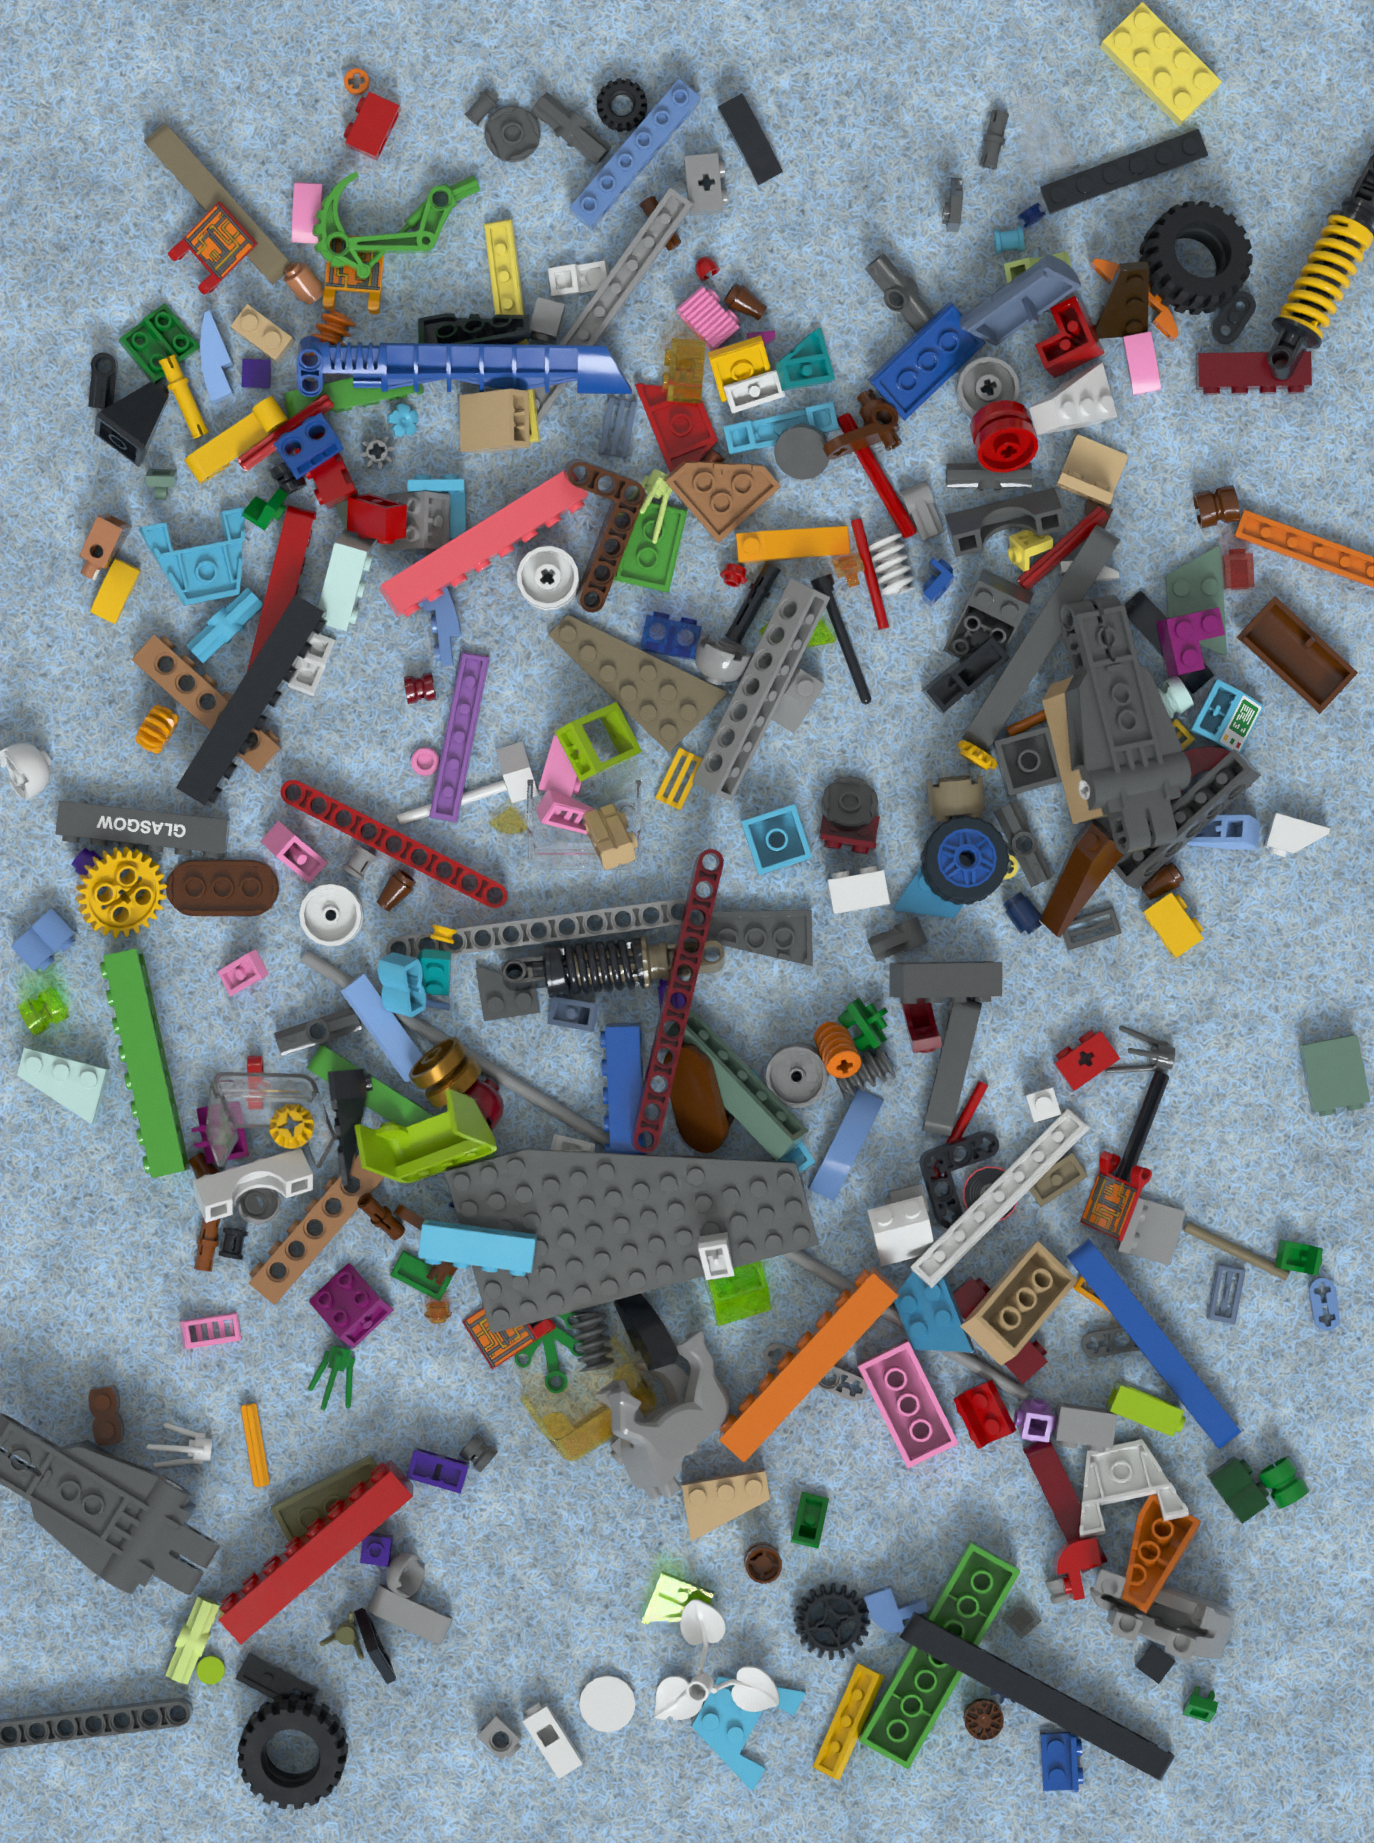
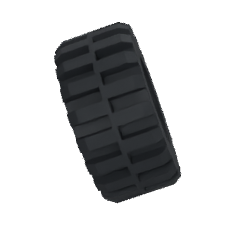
[1139,201,1253,315]
[237,1694,348,1810]

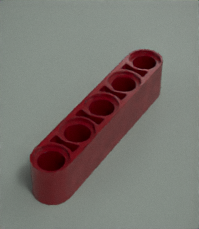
[1023,1439,1108,1574]

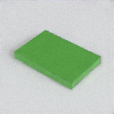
[614,502,688,593]

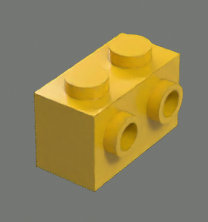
[1141,892,1204,958]

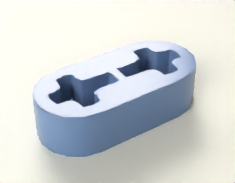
[1308,1277,1340,1331]

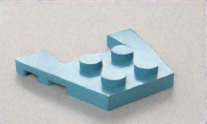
[139,507,246,606]
[691,1676,806,1791]

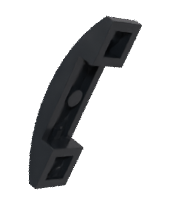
[1124,590,1214,694]

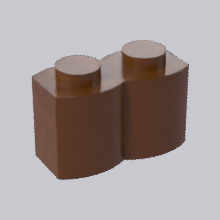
[88,1385,125,1446]

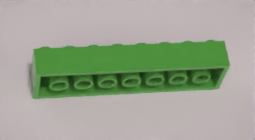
[100,948,190,1178]
[858,1539,1021,1770]

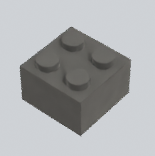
[992,726,1062,797]

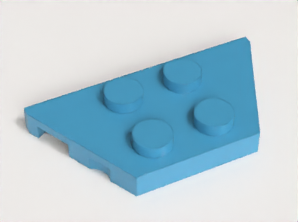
[893,855,971,919]
[894,1272,975,1353]

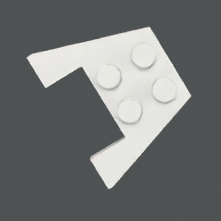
[1079,1439,1189,1539]

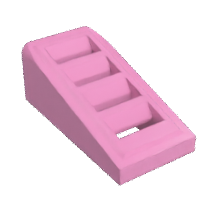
[536,790,595,835]
[179,1312,241,1349]

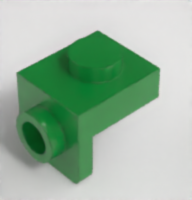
[242,488,288,531]
[1275,1240,1323,1276]

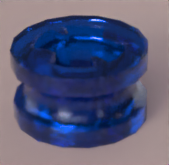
[1018,203,1046,229]

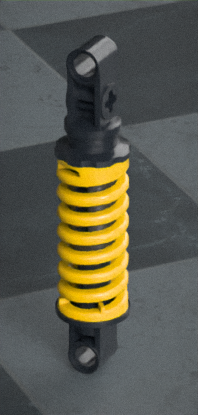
[1267,154,1374,380]

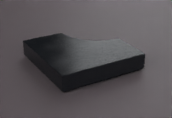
[354,1607,396,1684]

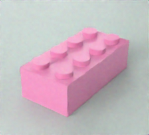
[857,1339,959,1468]

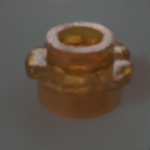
[424,1302,452,1324]

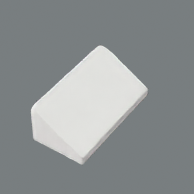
[723,370,785,413]

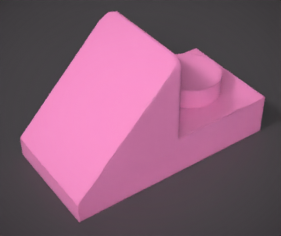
[217,949,269,997]

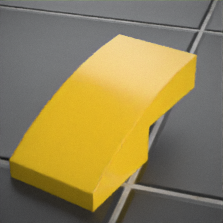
[90,558,141,624]

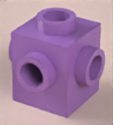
[1014,1398,1056,1443]

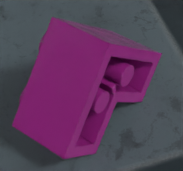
[1156,607,1225,677]

